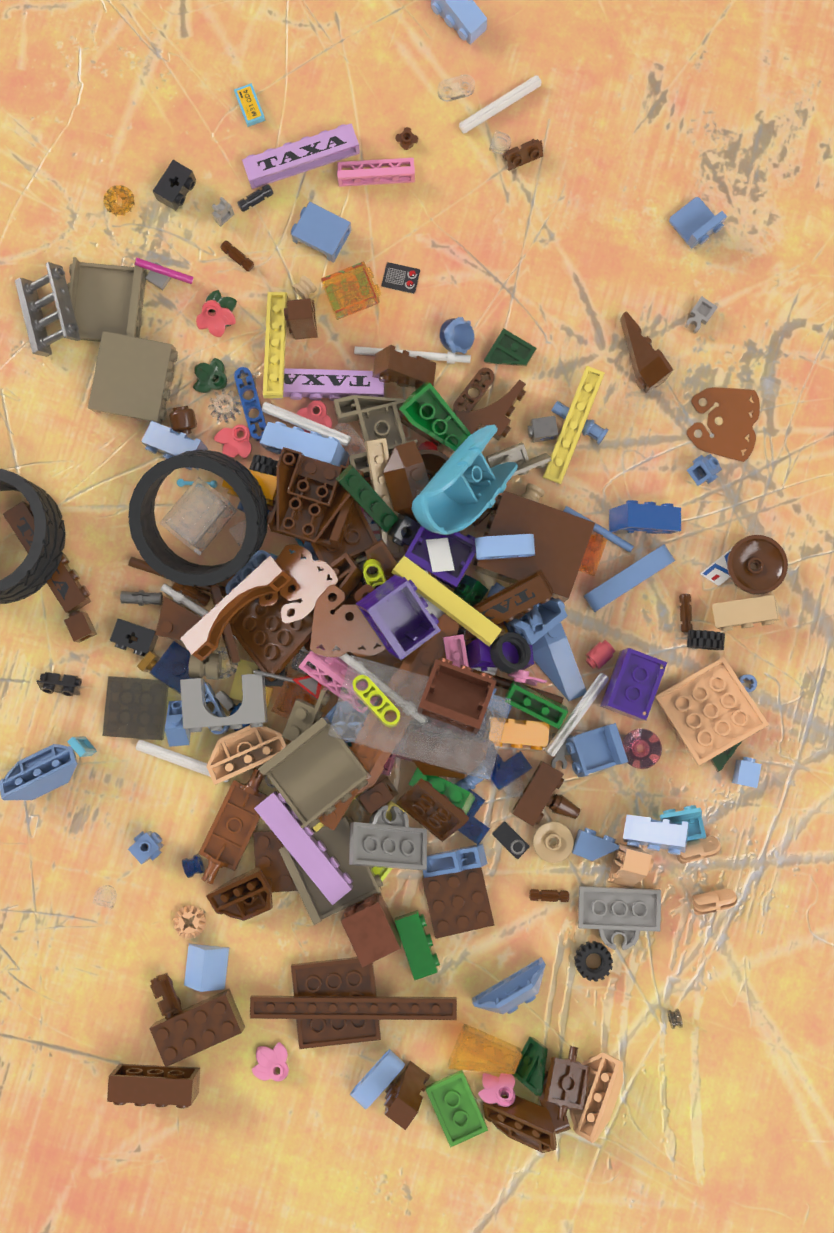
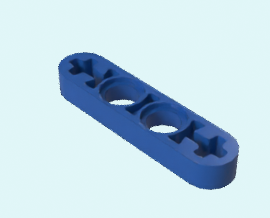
[234,367,266,441]

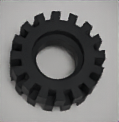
[249,455,278,476]
[687,630,725,650]
[574,941,613,982]

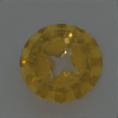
[104,185,135,216]

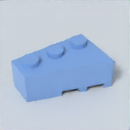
[431,0,487,45]

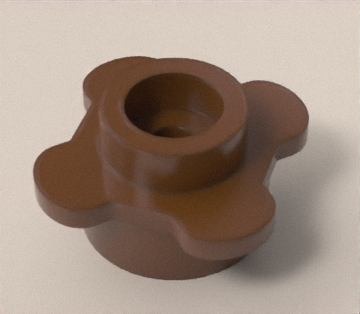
[395,127,418,150]

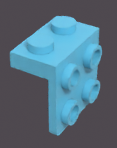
[660,805,706,842]

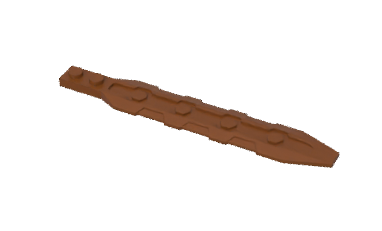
[318,613,459,831]

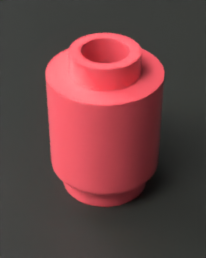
[585,640,615,669]

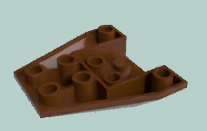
[277,447,360,543]

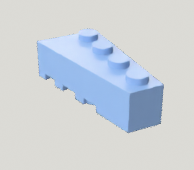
[260,421,349,467]

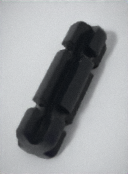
[237,184,273,212]

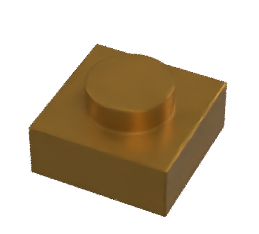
[137,651,160,672]

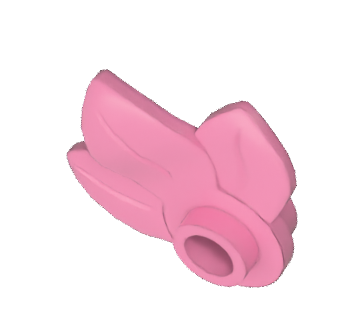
[508,670,547,686]
[252,1042,289,1081]
[478,1068,515,1107]

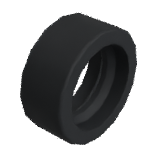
[490,632,531,673]

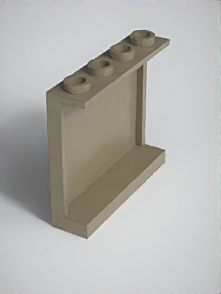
[67,257,147,342]
[88,331,178,425]
[258,717,371,829]
[279,816,383,925]

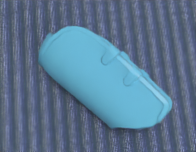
[412,425,518,535]

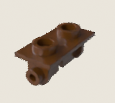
[502,139,543,171]
[150,973,183,1019]

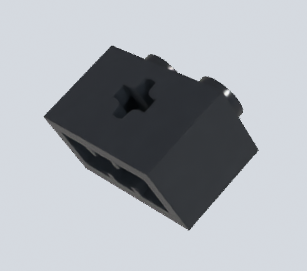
[153,160,196,211]
[110,618,158,657]

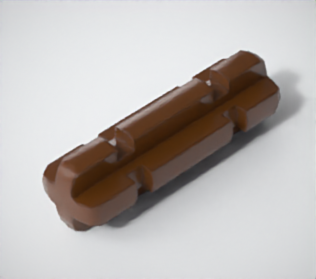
[220,241,254,272]
[172,582,210,606]
[679,594,693,633]
[529,889,569,902]

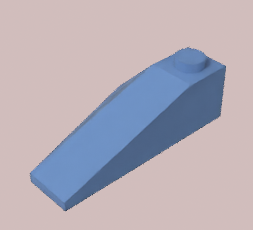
[532,622,587,701]

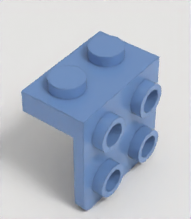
[669,197,727,249]

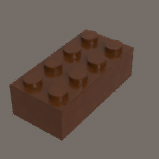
[149,989,245,1067]
[107,1064,200,1108]

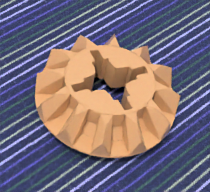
[173,905,206,939]

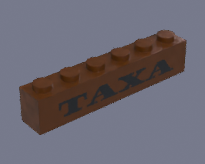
[3,501,91,614]
[457,570,553,641]

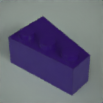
[465,637,534,671]

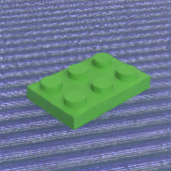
[426,1070,488,1148]

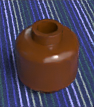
[169,406,197,434]

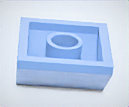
[184,943,229,992]

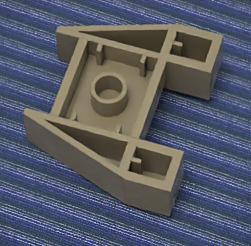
[334,395,418,478]

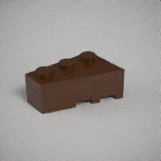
[284,298,318,340]
[372,345,436,390]
[312,552,364,615]
[155,596,221,649]
[384,1061,430,1130]

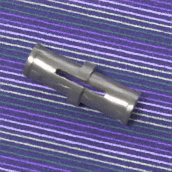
[120,590,163,606]

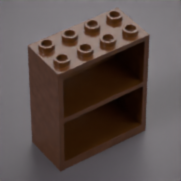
[473,491,595,602]

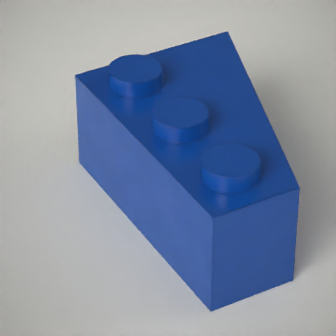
[609,500,681,534]

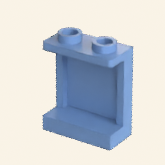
[291,201,352,263]
[503,597,568,645]
[566,723,628,777]

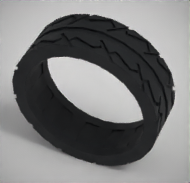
[128,450,268,586]
[0,469,66,604]

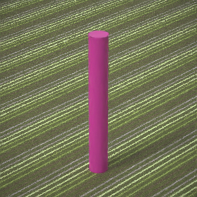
[134,257,193,284]

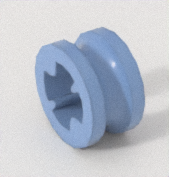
[738,675,757,692]

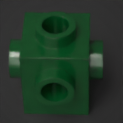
[453,574,489,606]

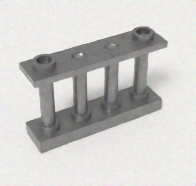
[15,262,81,357]

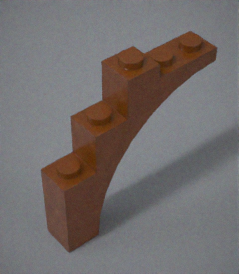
[400,379,526,447]

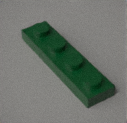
[336,465,399,533]

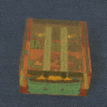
[321,261,381,320]

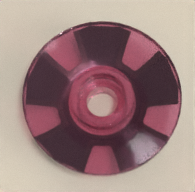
[622,729,662,769]

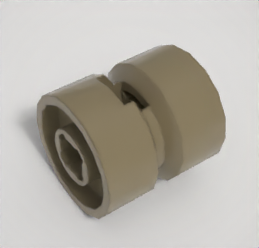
[189,653,222,680]

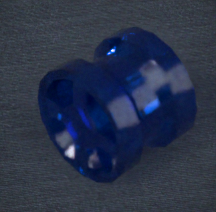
[182,854,205,878]

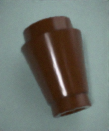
[549,794,580,819]

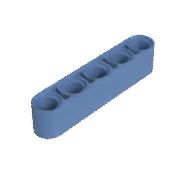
[584,544,675,612]

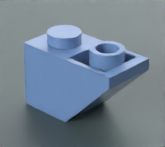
[165,701,191,747]
[572,827,620,861]

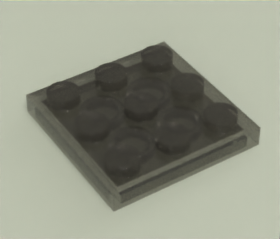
[102,676,169,740]

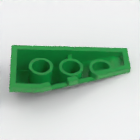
[399,382,471,451]

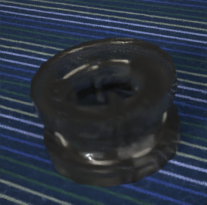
[667,1008,683,1029]

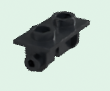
[36,672,82,696]

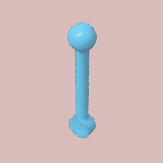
[177,479,218,488]

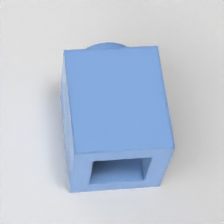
[732,757,762,788]

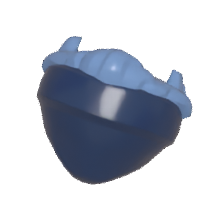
[440,317,475,354]

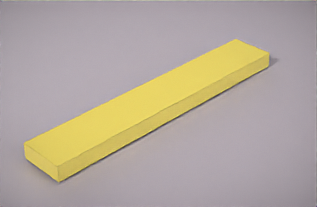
[263,292,288,398]
[543,366,605,484]
[391,556,502,647]

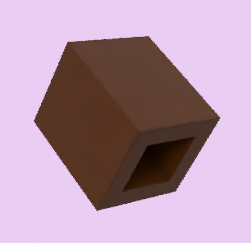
[64,610,97,643]

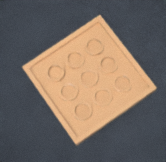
[655,657,769,766]

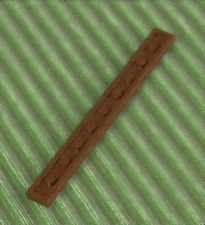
[250,995,457,1020]

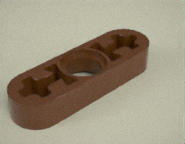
[453,368,494,413]

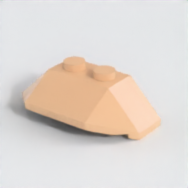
[206,725,287,785]
[569,1052,623,1143]

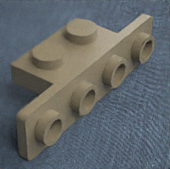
[486,442,552,480]
[282,687,330,741]

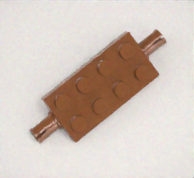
[198,768,268,884]

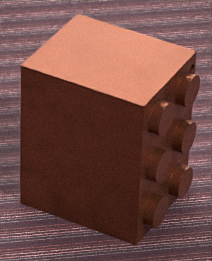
[417,658,497,734]
[341,893,401,967]

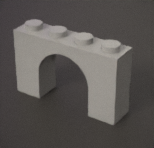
[180,674,268,733]

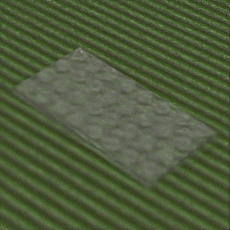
[328,655,511,781]

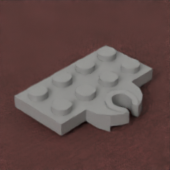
[349,805,427,871]
[578,886,661,950]

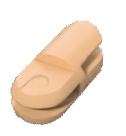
[677,836,721,864]
[693,889,737,915]

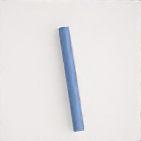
[563,506,634,553]

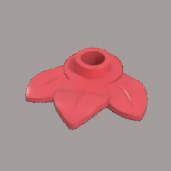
[196,300,236,337]
[297,401,332,433]
[214,425,252,459]

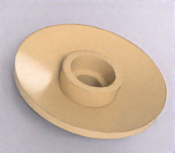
[533,822,574,863]

